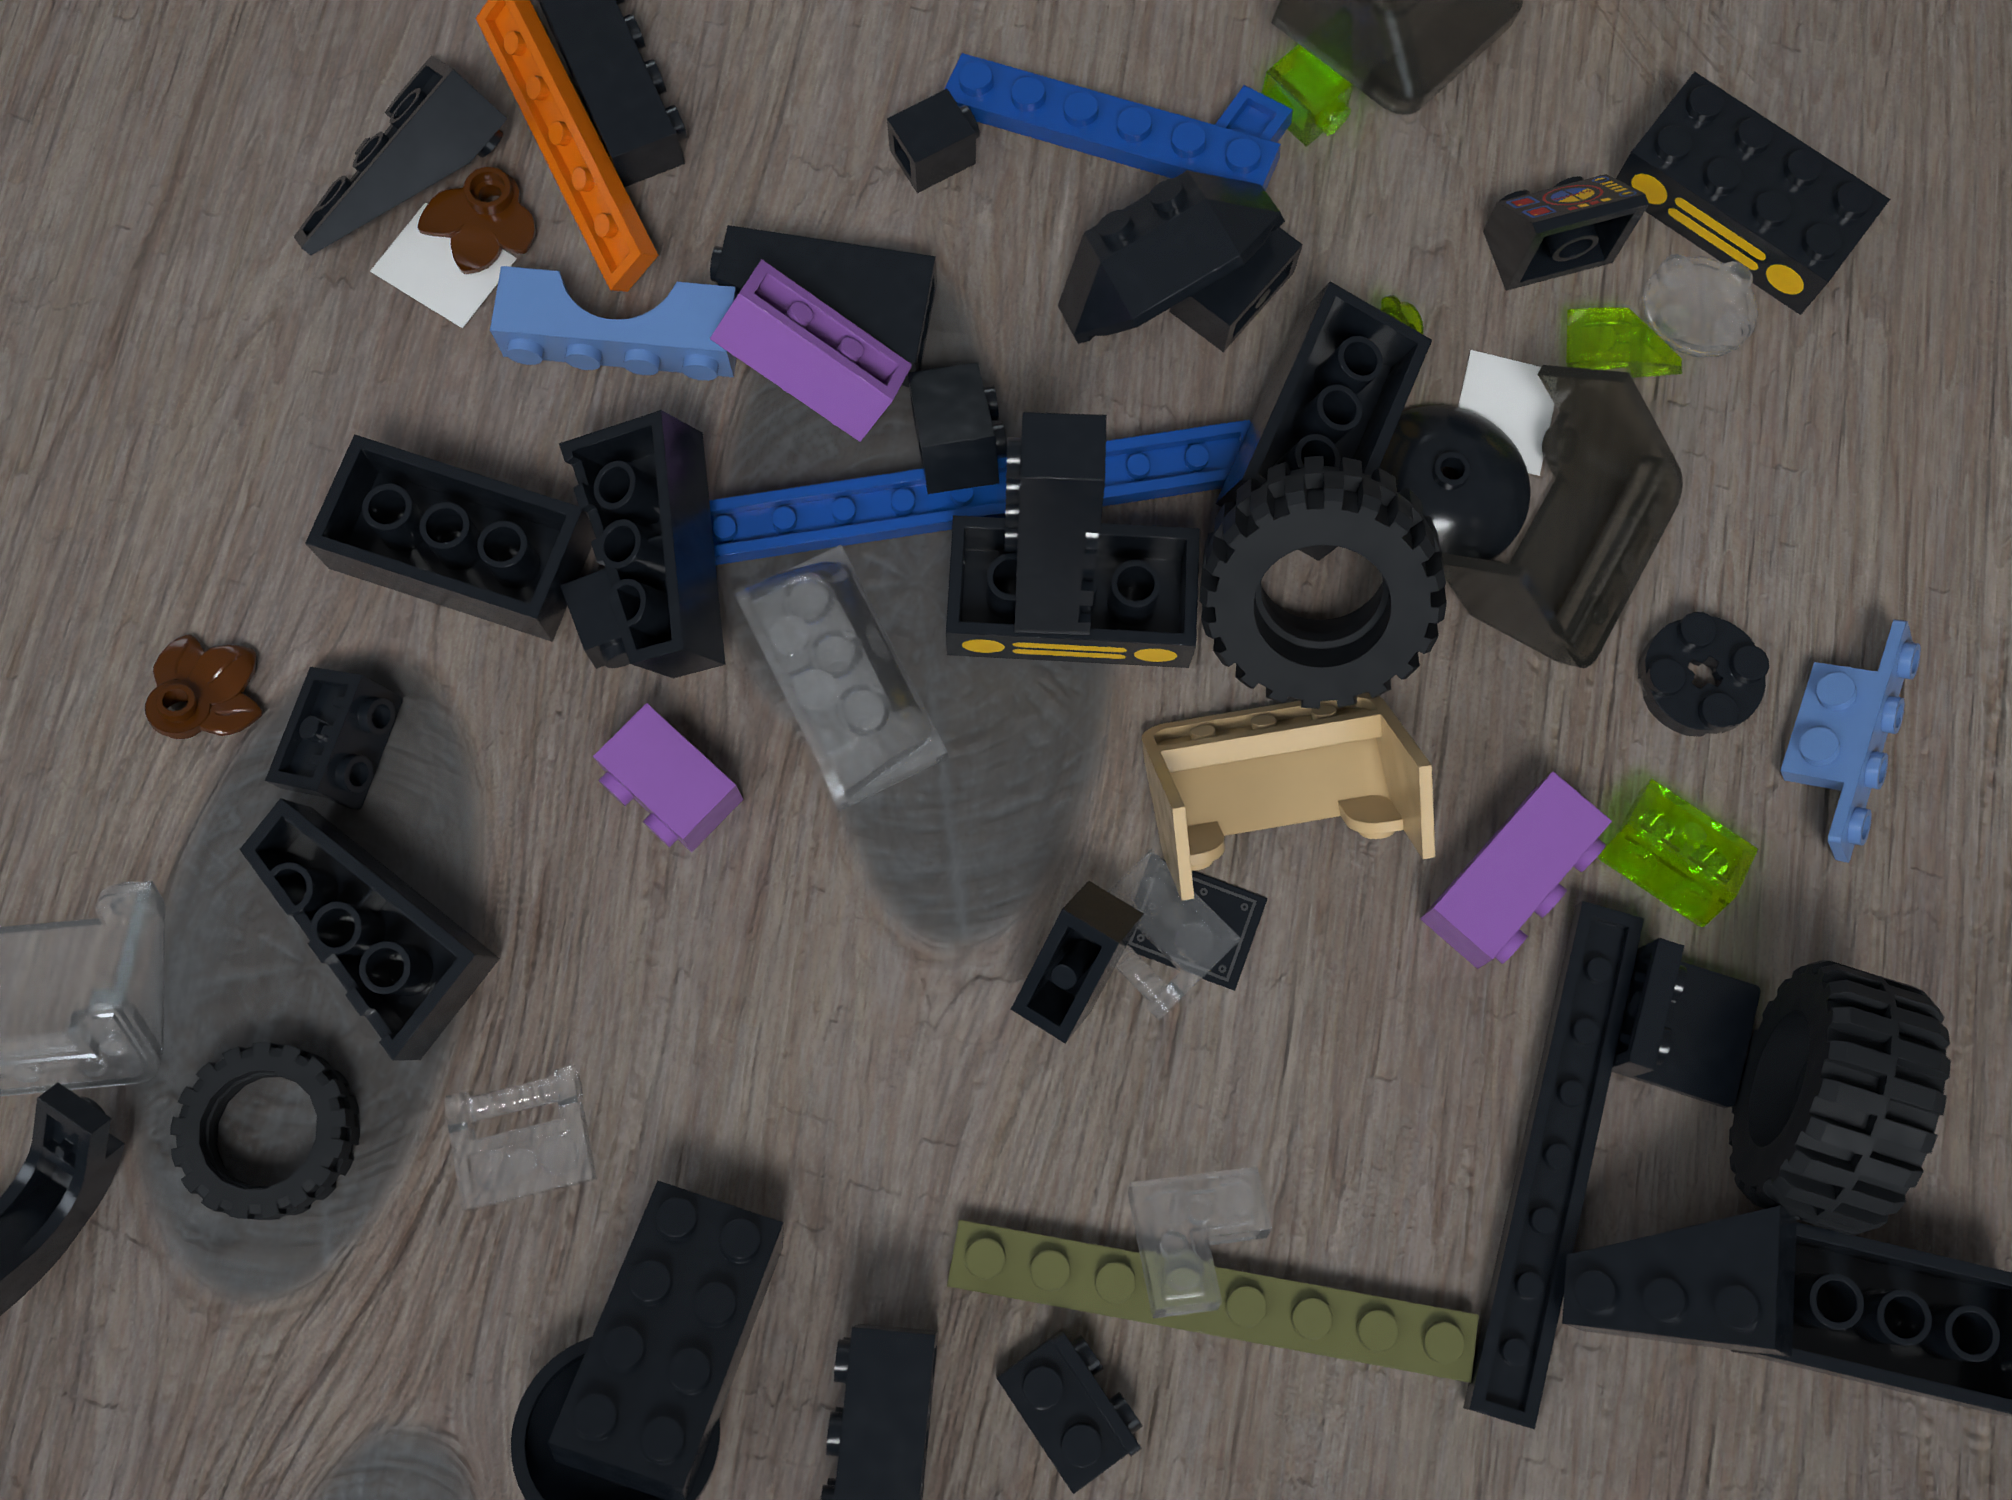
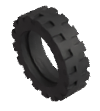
[170,1042,360,1220]

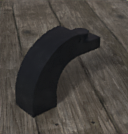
[0,1082,125,1316]

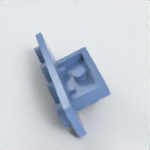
[1780,619,1921,863]

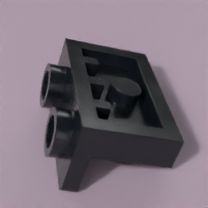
[265,667,402,810]
[996,1330,1143,1494]

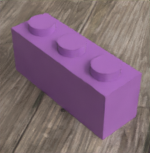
[710,259,912,442]
[1420,771,1612,969]

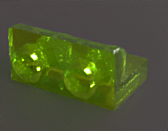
[1598,778,1758,927]

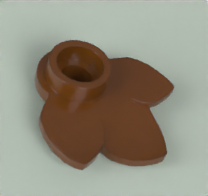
[418,167,535,274]
[145,635,263,739]

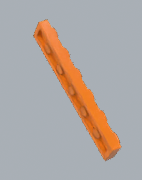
[476,0,659,292]

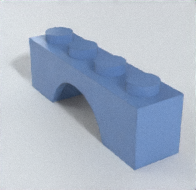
[490,266,738,381]

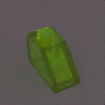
[1261,4,1356,147]

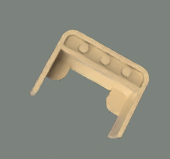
[1142,693,1435,901]

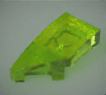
[1566,307,1683,378]

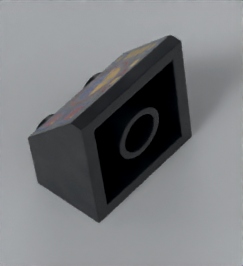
[1483,174,1649,291]

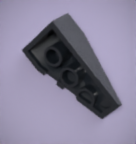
[294,55,507,256]

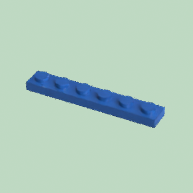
[944,53,1281,191]

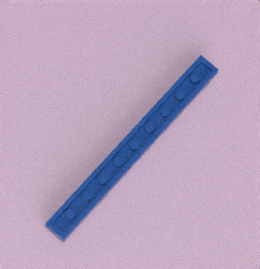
[709,419,1251,565]

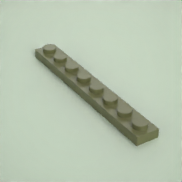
[947,1220,1479,1383]

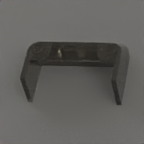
[1271,0,1523,115]
[1442,365,1683,668]

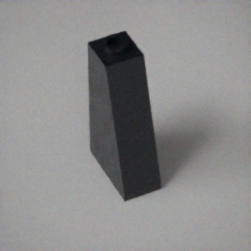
[710,225,937,387]

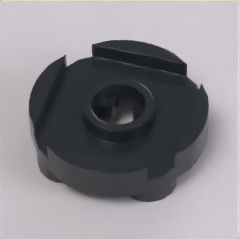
[1638,612,1769,737]

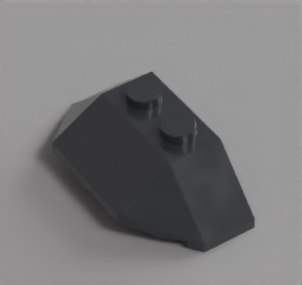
[1058,170,1285,344]

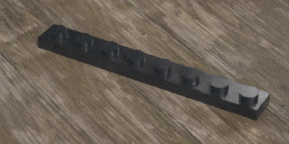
[1463,901,1644,1430]

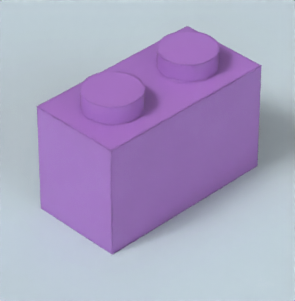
[593,703,744,852]

